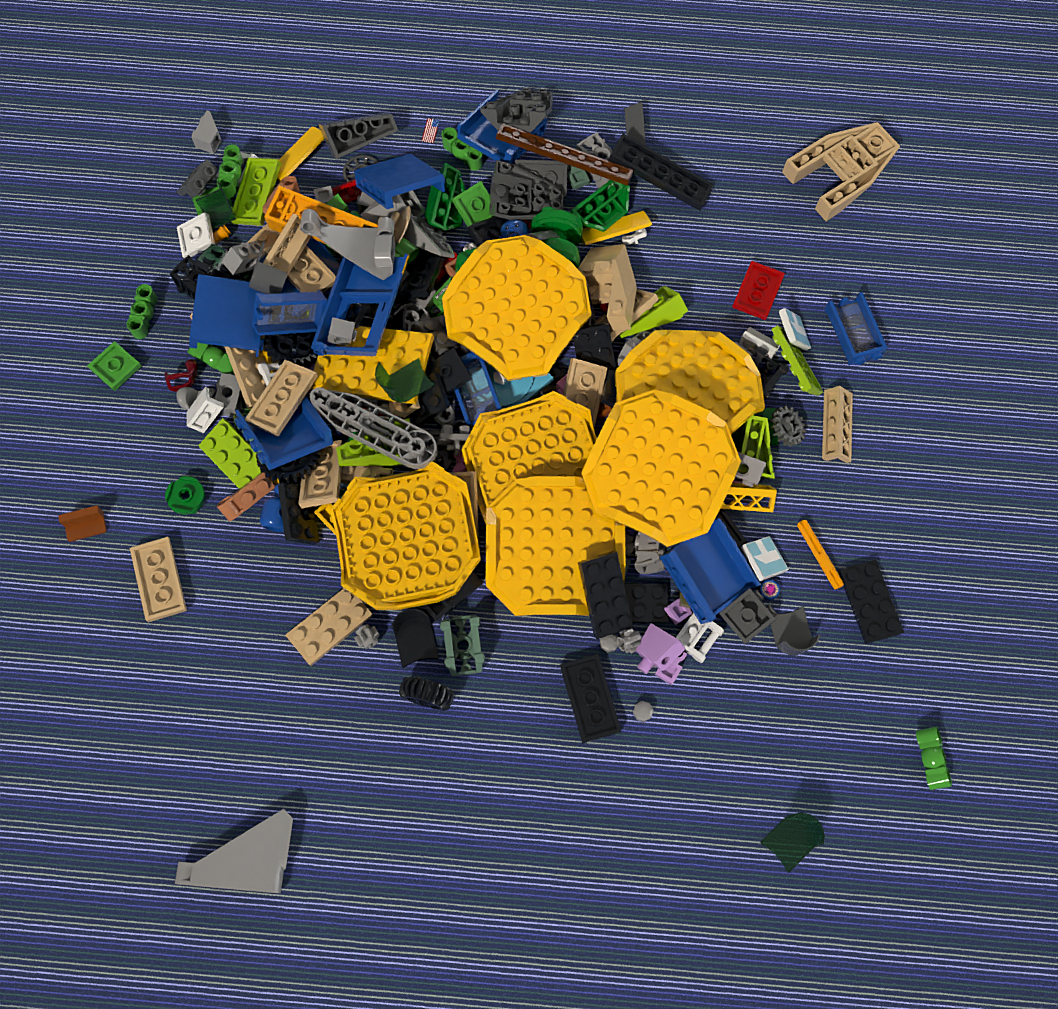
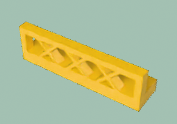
[720,483,777,512]

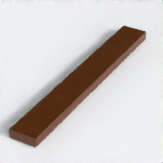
[496,124,634,186]

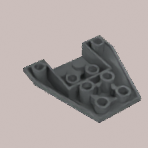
[480,88,553,133]
[489,160,563,220]

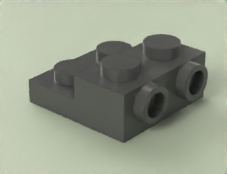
[176,159,218,198]
[415,315,461,357]
[719,588,777,644]

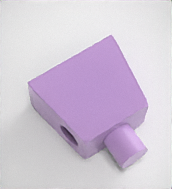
[636,623,686,674]

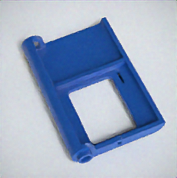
[311,254,409,356]

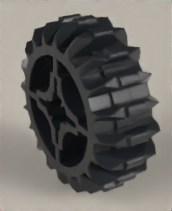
[399,676,454,711]

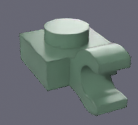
[567,165,590,190]

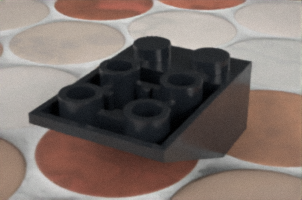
[422,571,483,622]

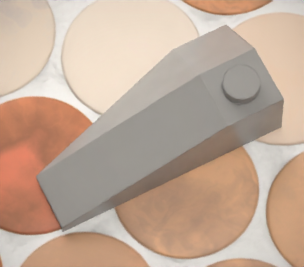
[402,215,455,258]

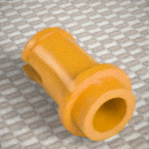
[213,225,231,245]

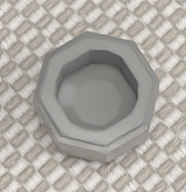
[599,634,618,653]
[633,701,653,722]

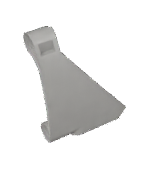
[300,209,396,280]
[174,809,293,894]

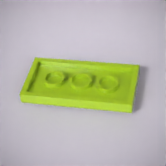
[229,158,281,226]
[771,325,824,396]
[198,418,261,489]

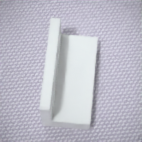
[739,327,780,359]
[187,387,223,433]

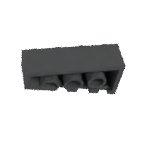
[318,113,399,159]

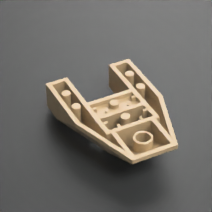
[782,122,900,221]
[578,244,637,331]

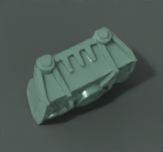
[440,614,485,676]

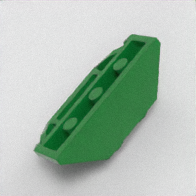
[424,163,466,232]
[571,180,630,232]

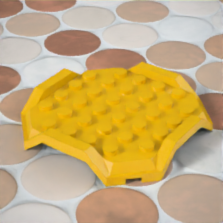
[442,235,591,381]
[615,330,765,435]
[581,389,741,547]
[461,391,597,524]
[330,461,481,610]
[486,476,626,616]

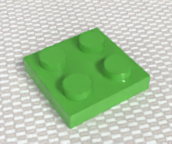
[451,181,493,226]
[87,341,142,391]

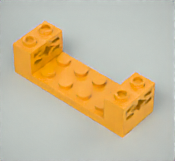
[264,186,378,244]

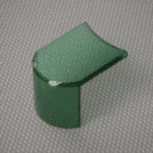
[196,181,237,230]
[375,358,435,402]
[760,812,825,873]

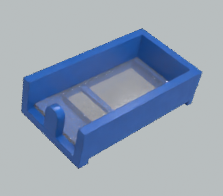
[252,290,327,336]
[825,292,887,366]
[455,351,502,428]

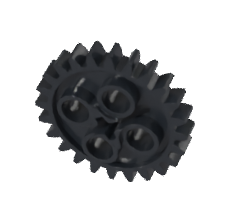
[264,332,318,367]
[256,450,320,484]

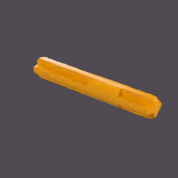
[797,520,844,589]

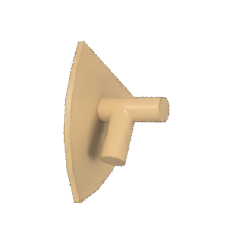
[378,206,411,243]

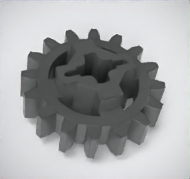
[770,406,806,447]

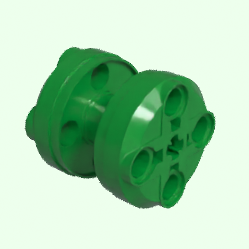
[531,207,583,269]

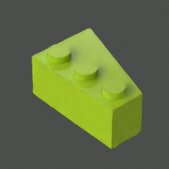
[738,415,775,479]

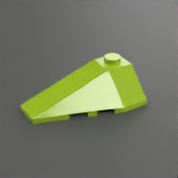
[618,285,688,338]
[336,419,416,466]

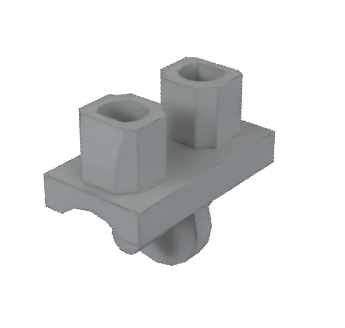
[437,425,471,456]

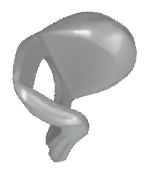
[176,387,216,410]

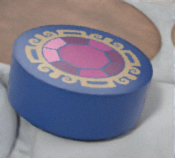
[759,580,780,601]

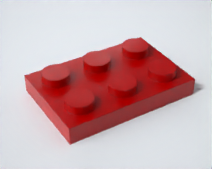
[732,261,785,320]

